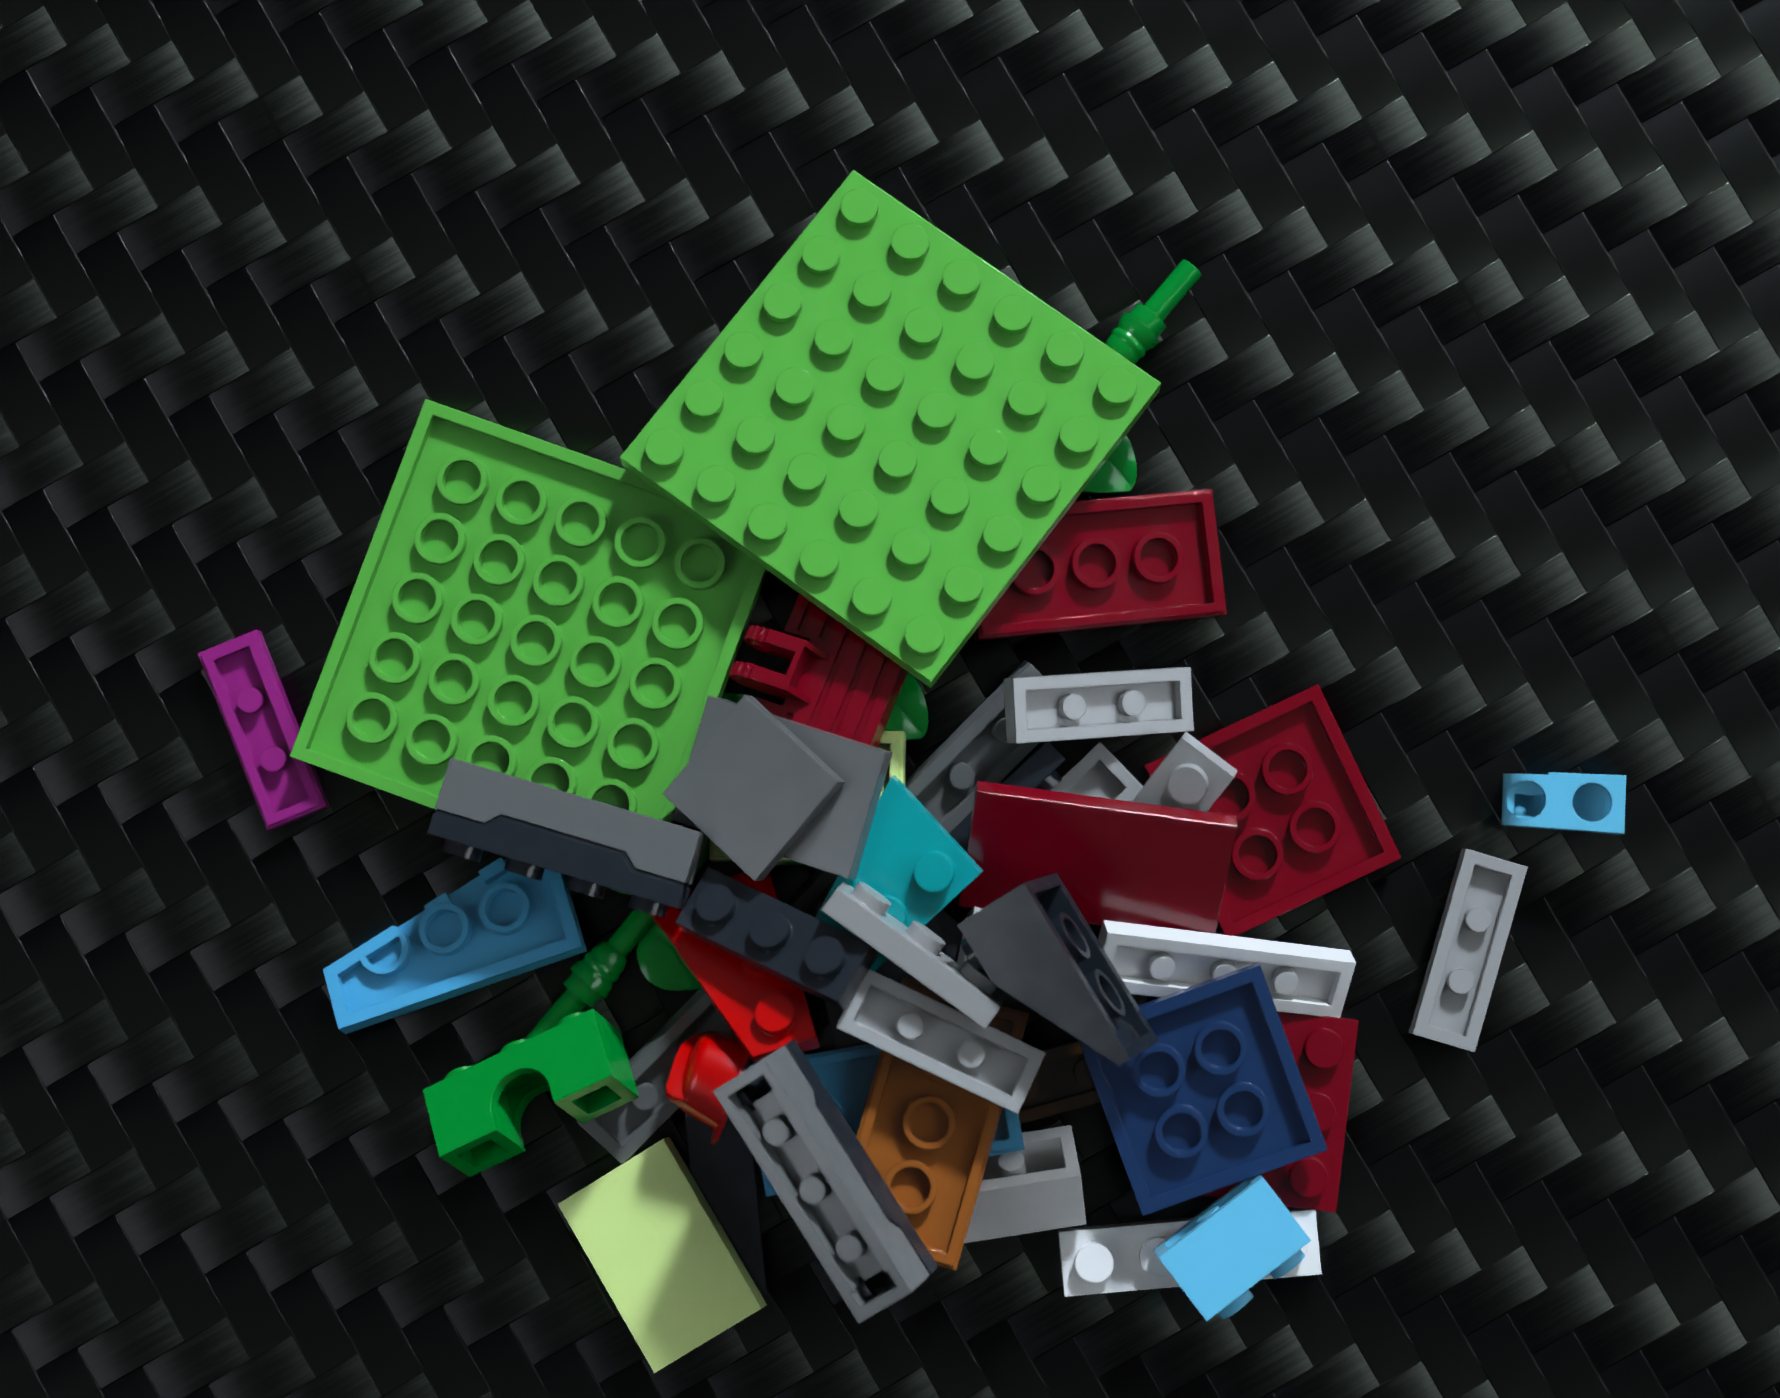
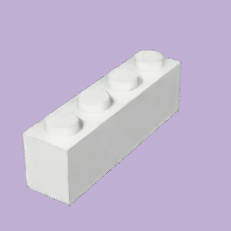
[964,1125,1086,1243]

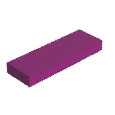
[198,630,330,830]

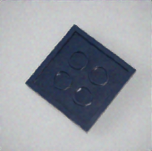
[1078,963,1328,1216]

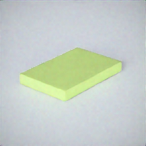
[558,1137,767,1373]

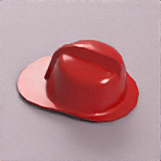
[665,1031,751,1145]

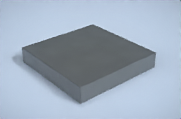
[663,695,845,881]

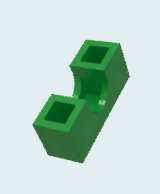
[423,1008,639,1177]

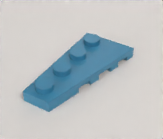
[323,857,587,1034]

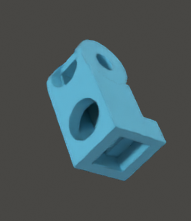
[1501,772,1626,835]

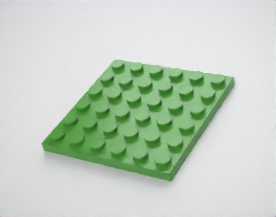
[620,170,1161,688]
[290,399,768,824]

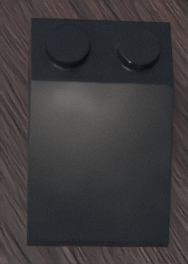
[957,873,1160,1066]

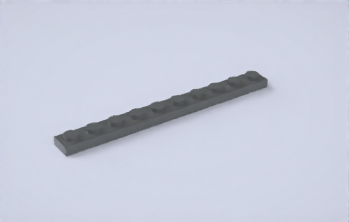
[576,660,1043,1164]

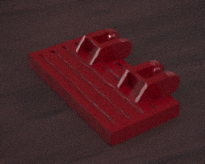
[729,593,908,747]

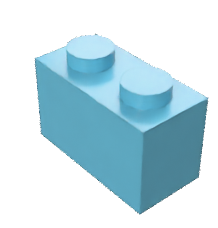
[1153,1174,1311,1321]

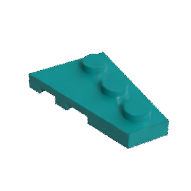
[815,775,983,972]

